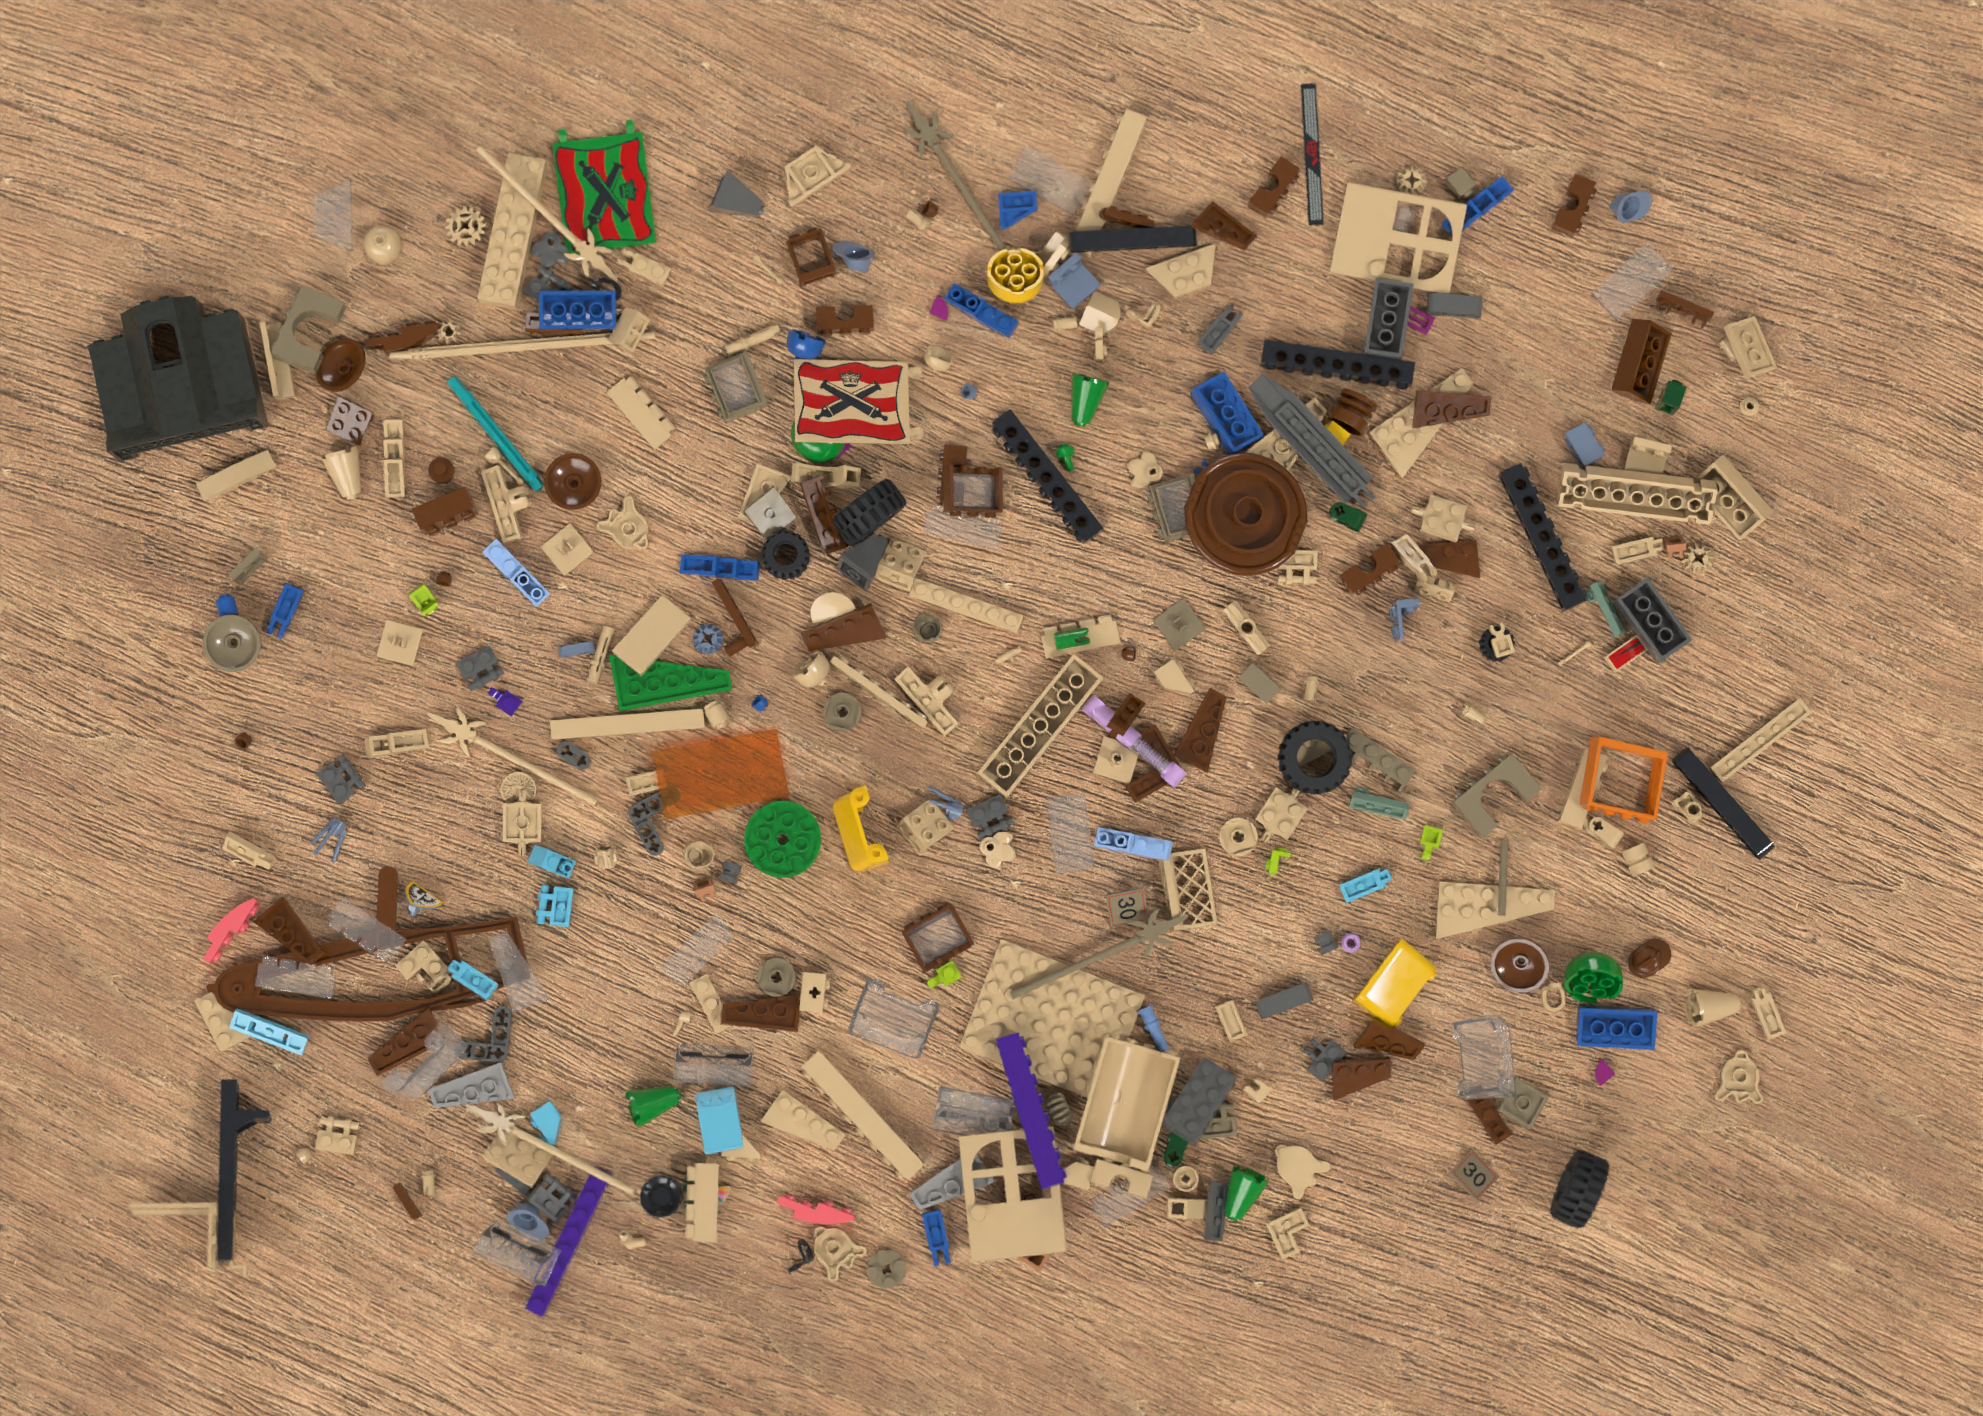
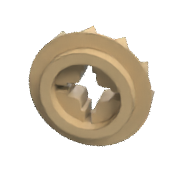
[1396,166,1427,195]
[1682,543,1714,574]

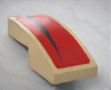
[1604,635,1648,673]

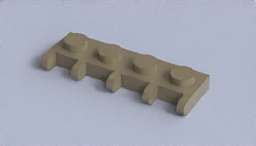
[1346,727,1415,793]

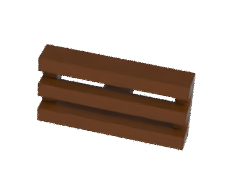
[393,1183,422,1220]

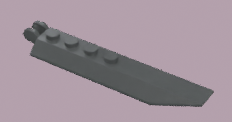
[1248,374,1375,508]

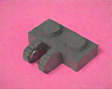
[1303,1038,1347,1082]

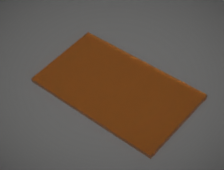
[652,729,790,820]

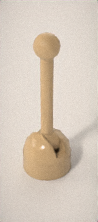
[484,447,524,485]

